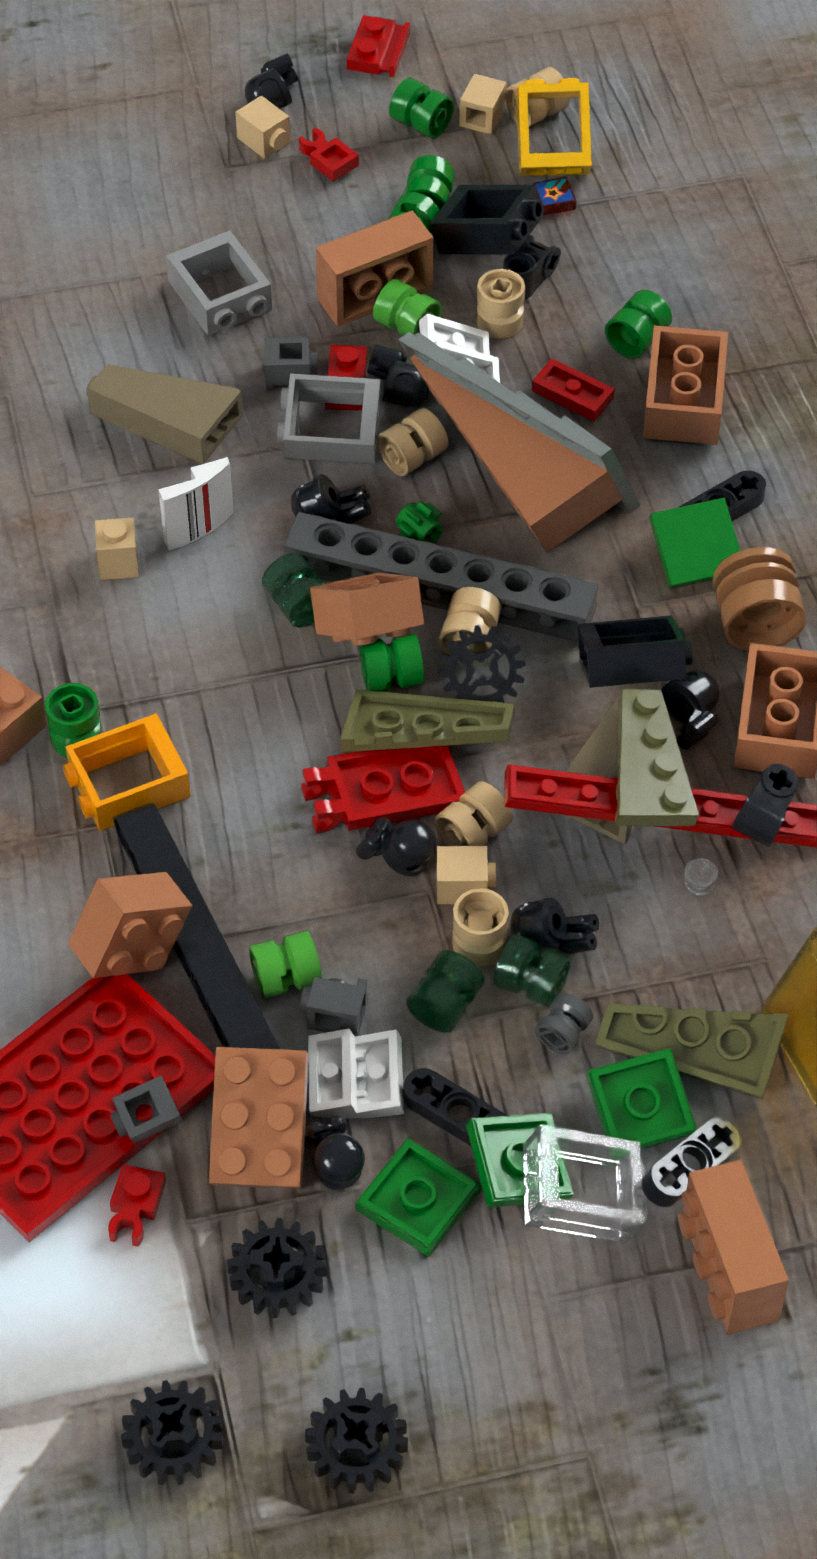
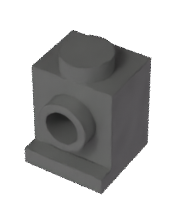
[265,337,317,391]
[300,977,368,1037]
[110,1075,183,1144]

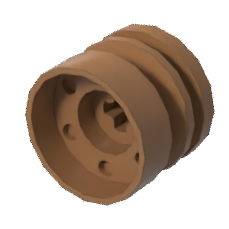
[712,547,807,651]

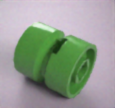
[373,279,442,336]
[249,930,322,1000]

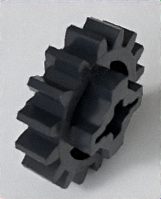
[438,625,526,703]
[227,1218,327,1318]
[121,1380,225,1485]
[305,1388,408,1494]

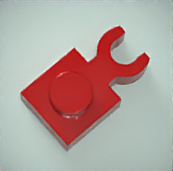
[299,128,359,182]
[108,1164,166,1247]

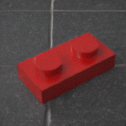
[325,345,367,411]
[531,358,615,422]

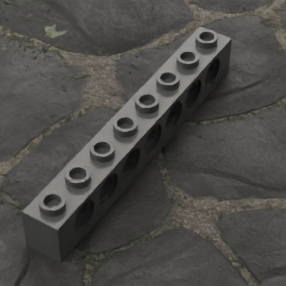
[284,512,598,642]

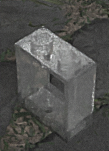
[523,1124,648,1243]

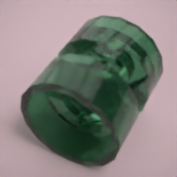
[262,553,324,628]
[493,934,572,1008]
[406,950,485,1033]

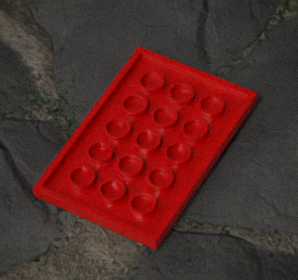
[0,974,215,1243]

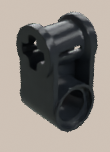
[503,235,561,300]
[731,764,799,847]

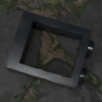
[430,185,543,255]
[577,615,692,688]

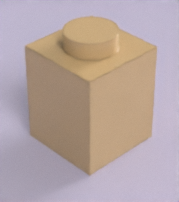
[459,74,507,135]
[235,96,290,159]
[95,518,139,580]
[436,846,496,904]

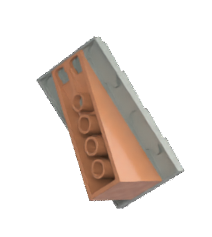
[398,332,641,553]

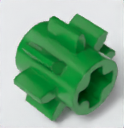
[396,501,443,544]

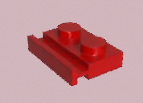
[347,15,410,77]

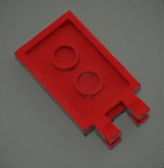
[301,746,465,834]

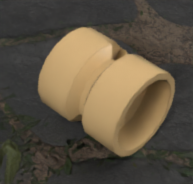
[505,67,570,127]
[476,269,525,339]
[377,408,448,477]
[439,587,501,662]
[434,781,513,846]
[452,888,509,967]

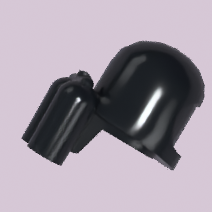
[245,53,299,109]
[367,344,429,408]
[291,474,371,524]
[661,670,720,750]
[356,817,436,877]
[510,898,599,954]
[305,1116,365,1190]

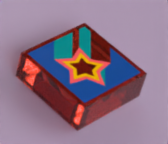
[533,177,576,215]

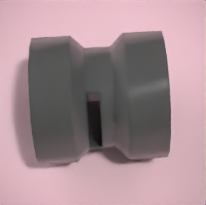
[535,993,593,1054]

